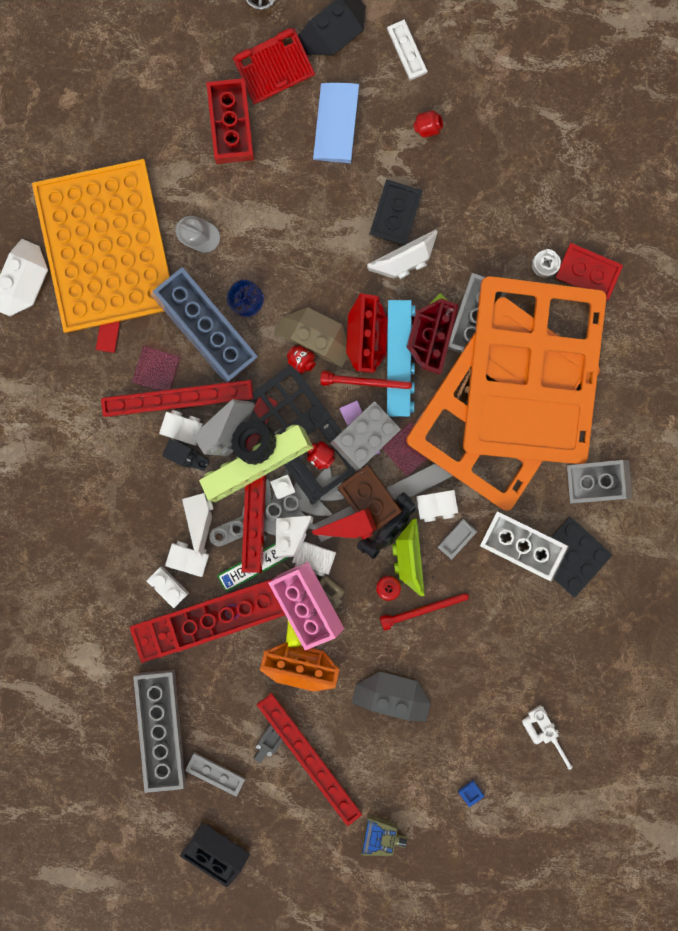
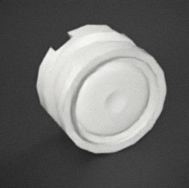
[532,249,561,278]

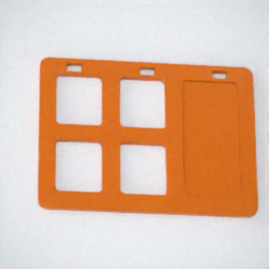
[463,276,606,464]
[406,297,600,511]

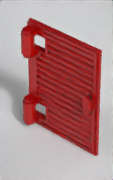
[233,28,316,105]

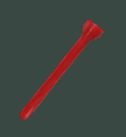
[320,370,412,389]
[379,593,469,631]

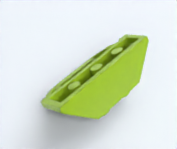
[392,518,425,596]

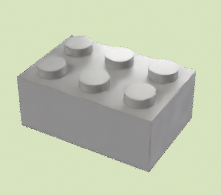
[330,401,401,471]

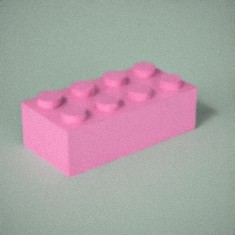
[269,562,344,650]

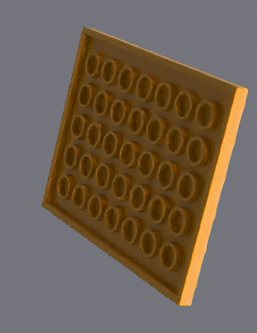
[32,159,170,333]

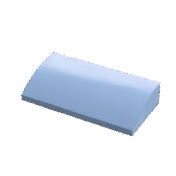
[313,83,359,164]

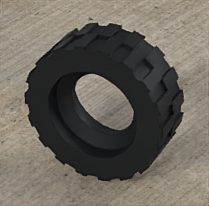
[231,419,277,465]

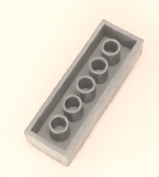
[133,669,186,793]

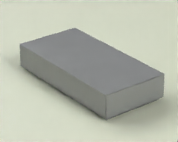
[437,519,477,560]

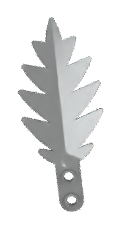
[209,465,352,547]

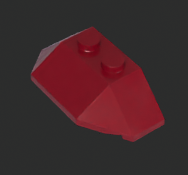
[406,298,459,375]

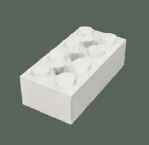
[480,512,569,581]

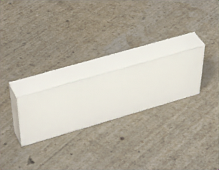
[387,19,427,81]

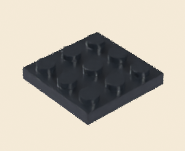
[537,516,613,598]

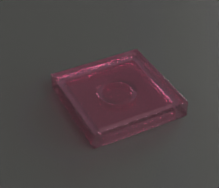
[132,346,180,391]
[382,423,427,477]

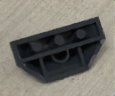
[298,0,366,55]

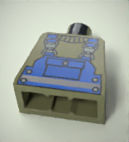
[361,814,407,856]

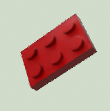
[555,243,623,301]

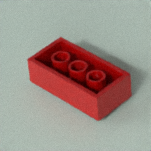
[206,78,254,164]

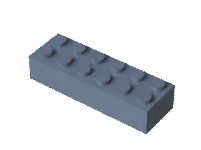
[151,267,258,383]

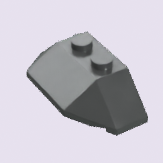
[352,671,431,722]

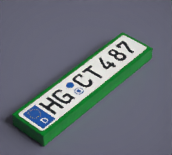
[217,543,289,592]

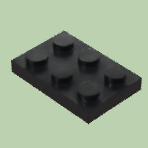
[369,179,423,246]

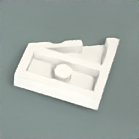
[276,516,313,558]

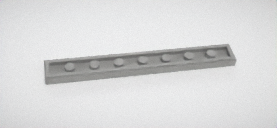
[314,464,452,542]

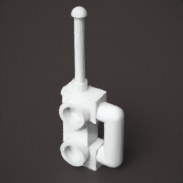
[522,705,573,770]

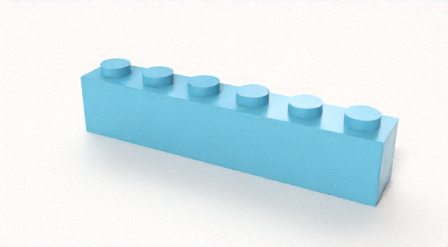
[387,300,415,417]

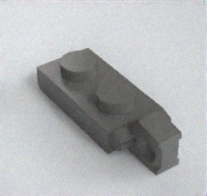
[254,719,295,763]

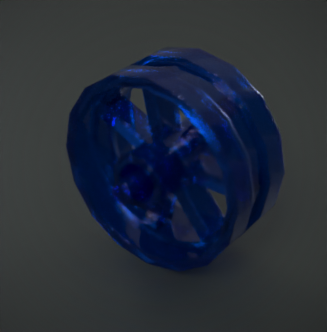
[227,280,264,317]

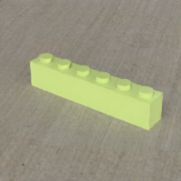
[199,425,313,503]

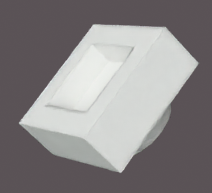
[270,474,295,499]

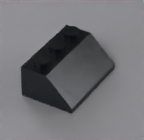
[180,823,250,887]

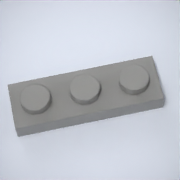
[185,752,246,797]

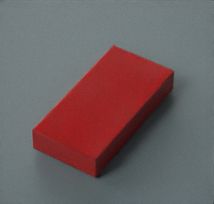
[96,321,121,353]

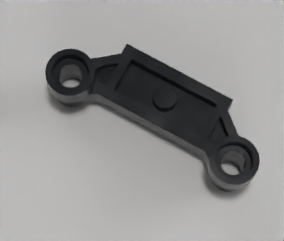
[357,492,418,559]

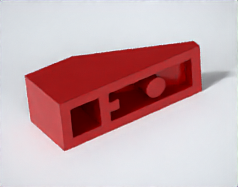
[312,508,377,540]

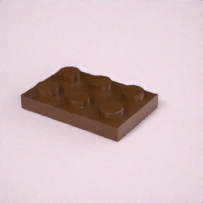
[338,464,403,533]

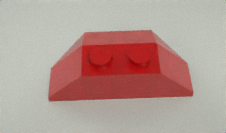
[346,294,388,373]

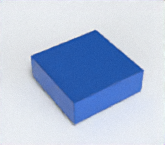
[458,780,485,808]

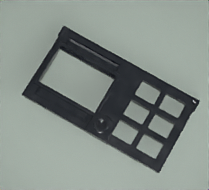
[245,365,363,505]

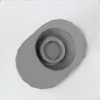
[176,216,220,253]

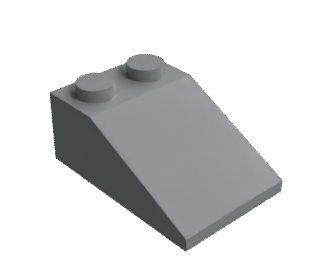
[193,399,255,456]
[567,460,633,504]

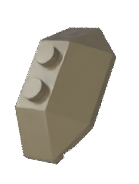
[274,307,348,368]

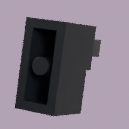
[162,439,209,471]

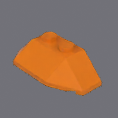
[260,643,340,692]

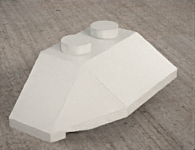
[367,229,438,279]
[0,239,48,316]

